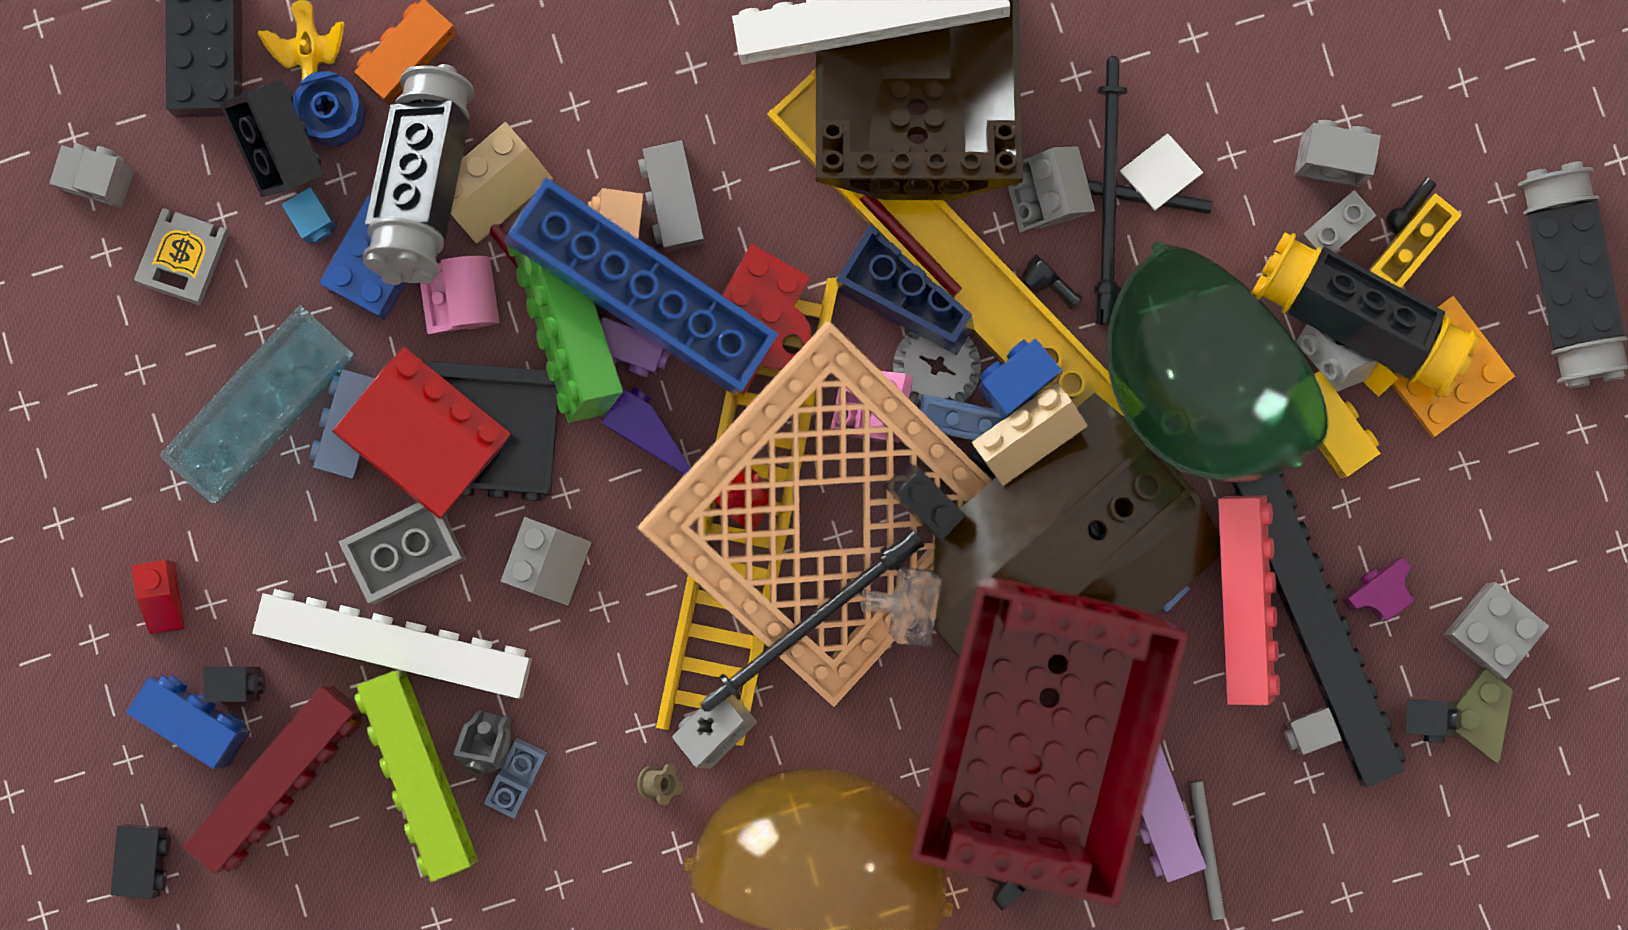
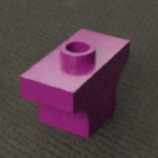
[1342,557,1415,622]

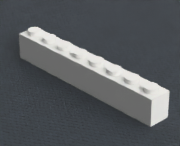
[732,0,1010,65]
[252,589,533,699]

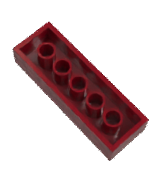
[183,686,362,874]

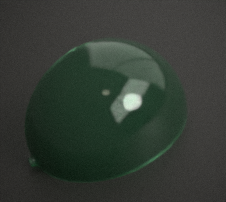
[1107,241,1328,482]

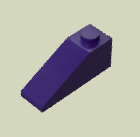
[602,388,691,476]

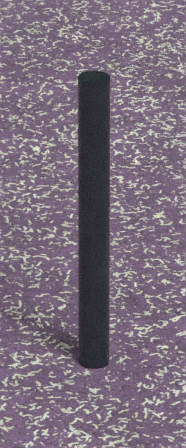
[1087,180,1212,214]

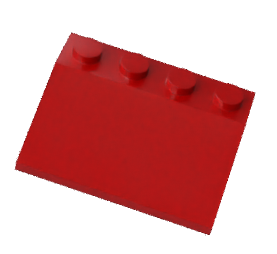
[332,347,511,519]

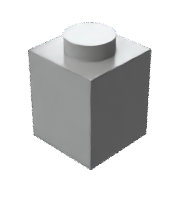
[1283,707,1342,755]

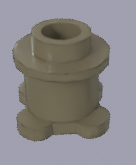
[637,764,683,805]

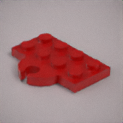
[686,244,811,396]

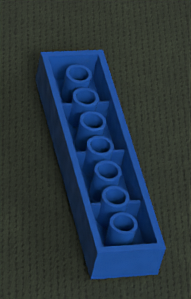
[503,177,778,395]

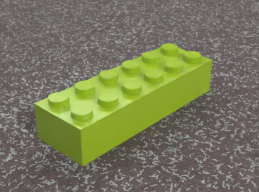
[355,670,479,882]

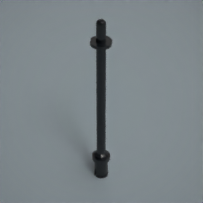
[1094,56,1127,325]
[701,529,925,712]

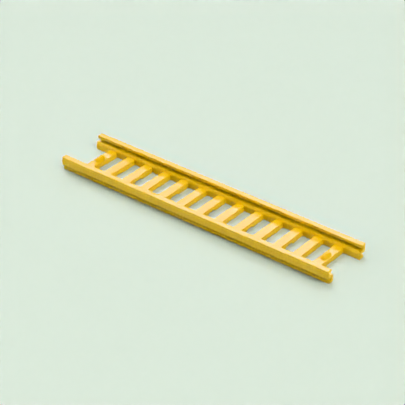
[656,277,838,746]

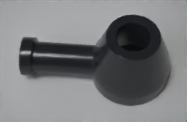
[1022,254,1082,309]

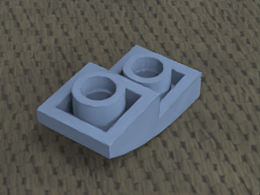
[484,738,548,819]

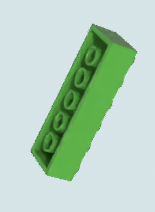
[506,210,623,423]

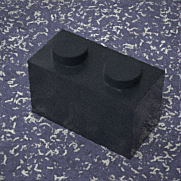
[884,462,966,540]
[204,667,265,702]
[111,824,171,899]

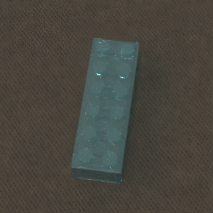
[159,305,357,504]

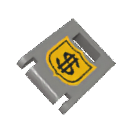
[134,208,229,306]

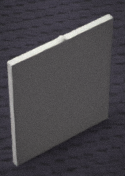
[1120,133,1203,211]

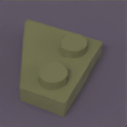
[1456,668,1513,763]

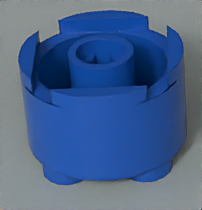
[292,71,365,146]

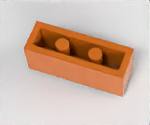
[354,0,457,105]

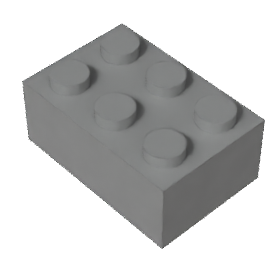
[339,502,467,605]

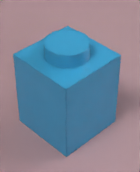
[281,187,337,244]

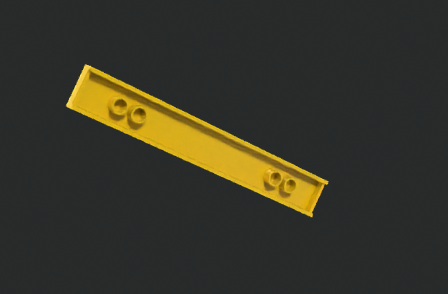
[767,68,1144,421]

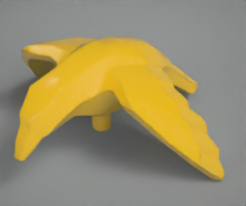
[258,0,344,80]

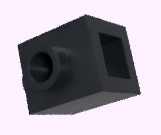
[1406,699,1461,743]

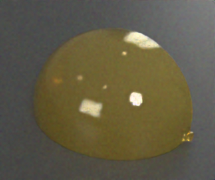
[683,768,953,930]

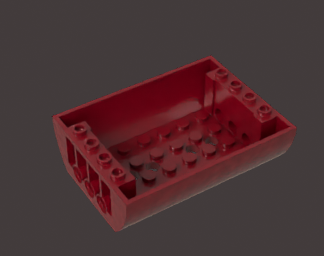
[910,578,1188,907]

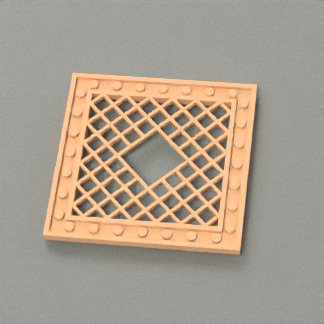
[637,321,992,707]

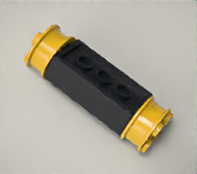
[1251,232,1481,398]

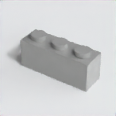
[638,140,705,252]

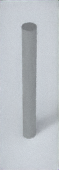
[1189,781,1226,920]

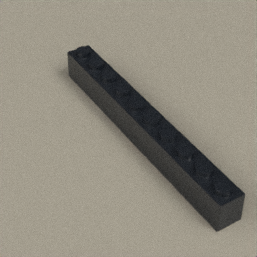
[1226,453,1406,787]

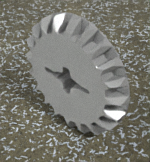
[893,331,981,407]

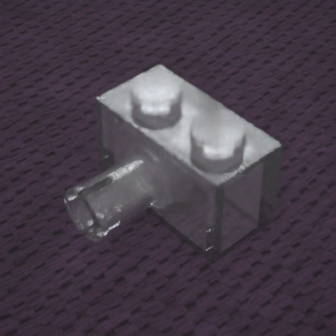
[861,567,941,647]

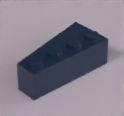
[836,224,974,355]

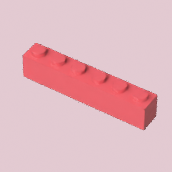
[1218,495,1280,705]

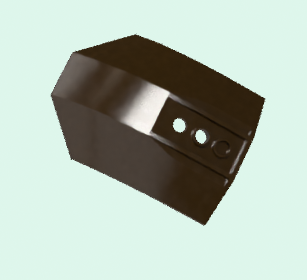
[815,0,1023,200]
[930,393,1221,672]

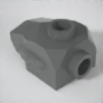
[453,710,512,776]

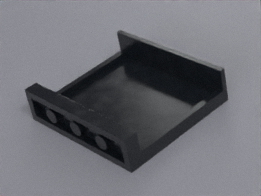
[423,361,558,501]

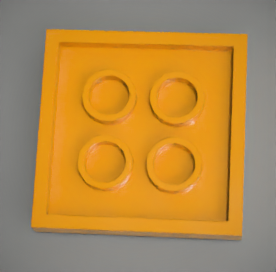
[1392,296,1515,438]

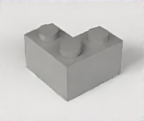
[49,143,135,208]

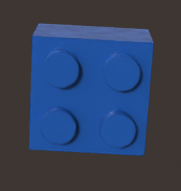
[978,338,1062,420]

